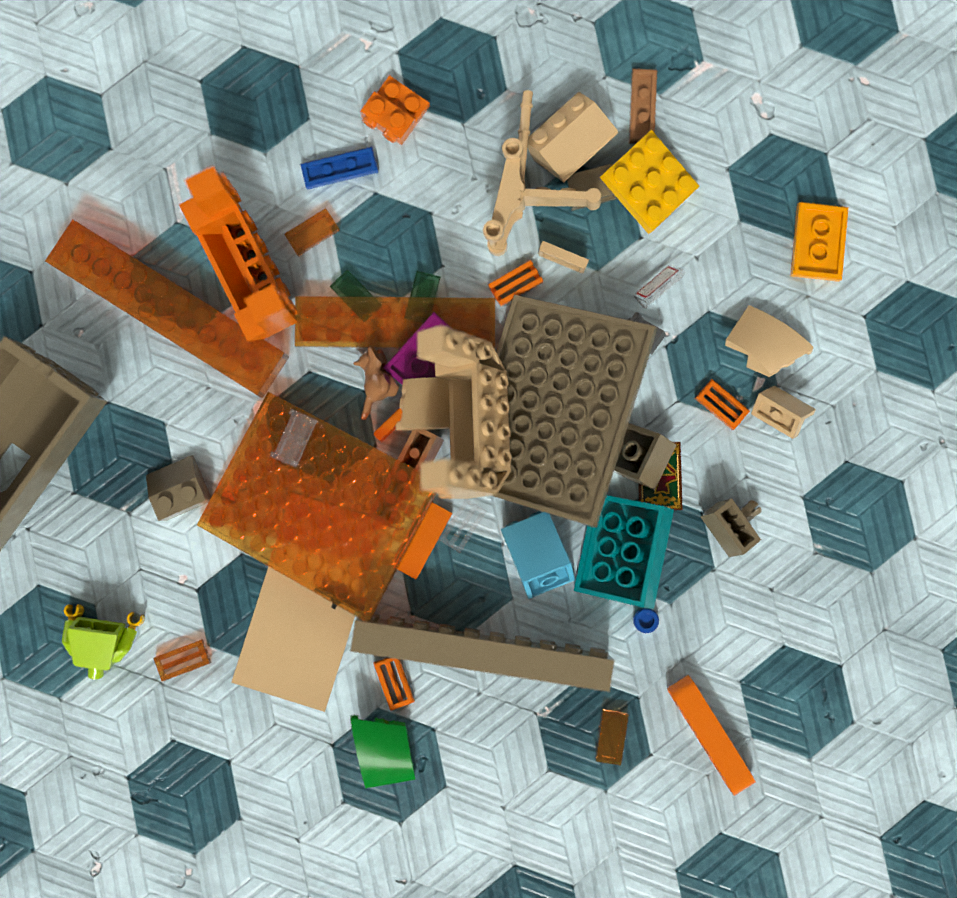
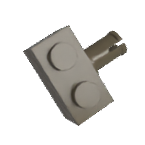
[700,498,762,557]

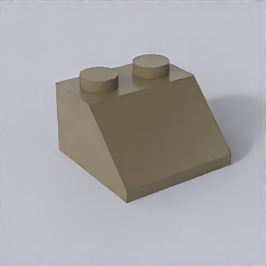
[614,423,676,490]
[146,455,213,521]

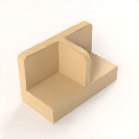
[751,386,816,439]

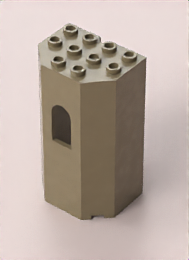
[0,336,107,551]

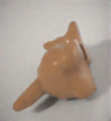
[353,346,399,420]

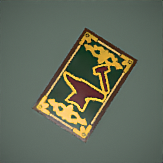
[638,442,683,510]

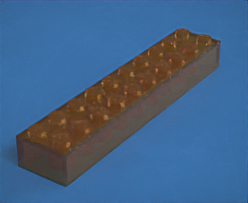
[45,219,289,399]

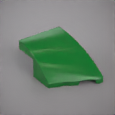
[350,715,416,788]

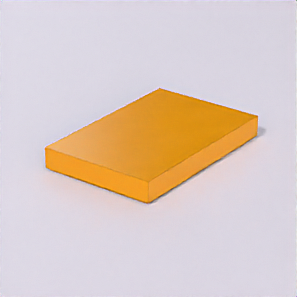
[790,202,849,282]

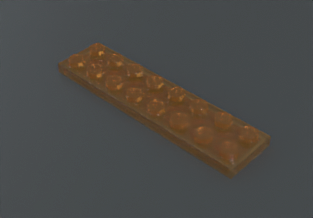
[295,296,495,349]

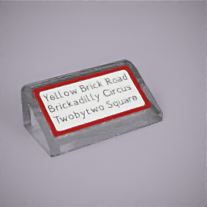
[633,264,685,308]

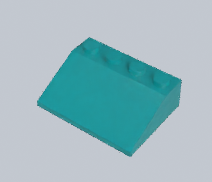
[574,495,674,609]

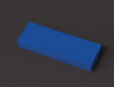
[300,147,379,190]

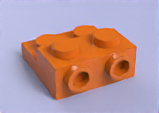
[360,75,430,145]

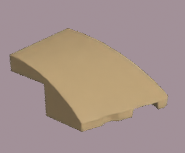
[725,305,814,377]
[396,378,450,431]

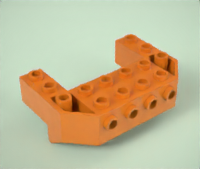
[179,166,298,342]

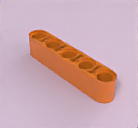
[667,675,756,796]

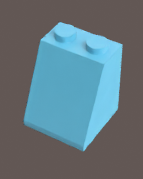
[501,512,575,599]

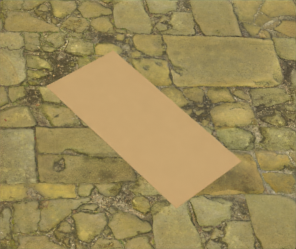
[231,493,384,712]

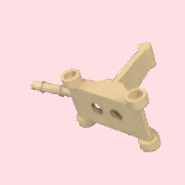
[483,90,601,256]

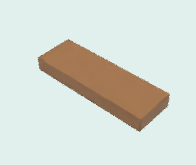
[629,69,657,144]

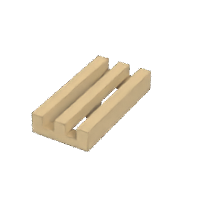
[538,241,589,273]

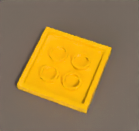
[599,130,700,234]

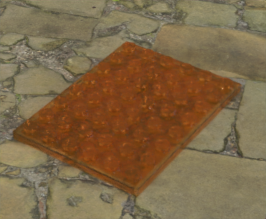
[197,392,437,622]

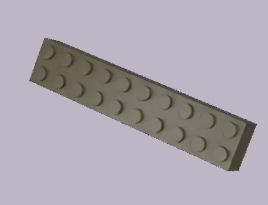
[350,612,614,692]

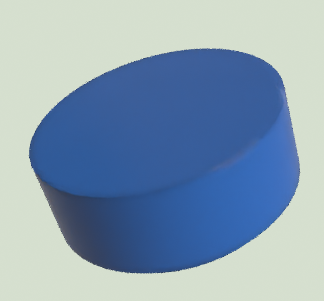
[633,608,659,633]

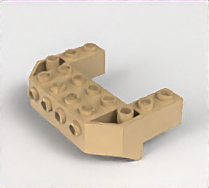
[417,325,511,499]

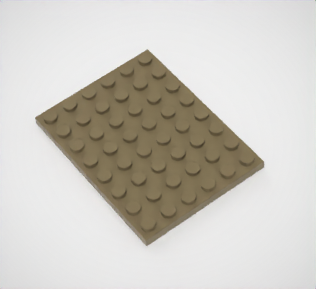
[491,295,657,528]

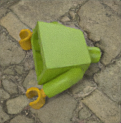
[62,604,145,680]

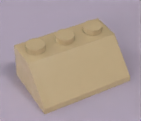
[528,92,618,183]

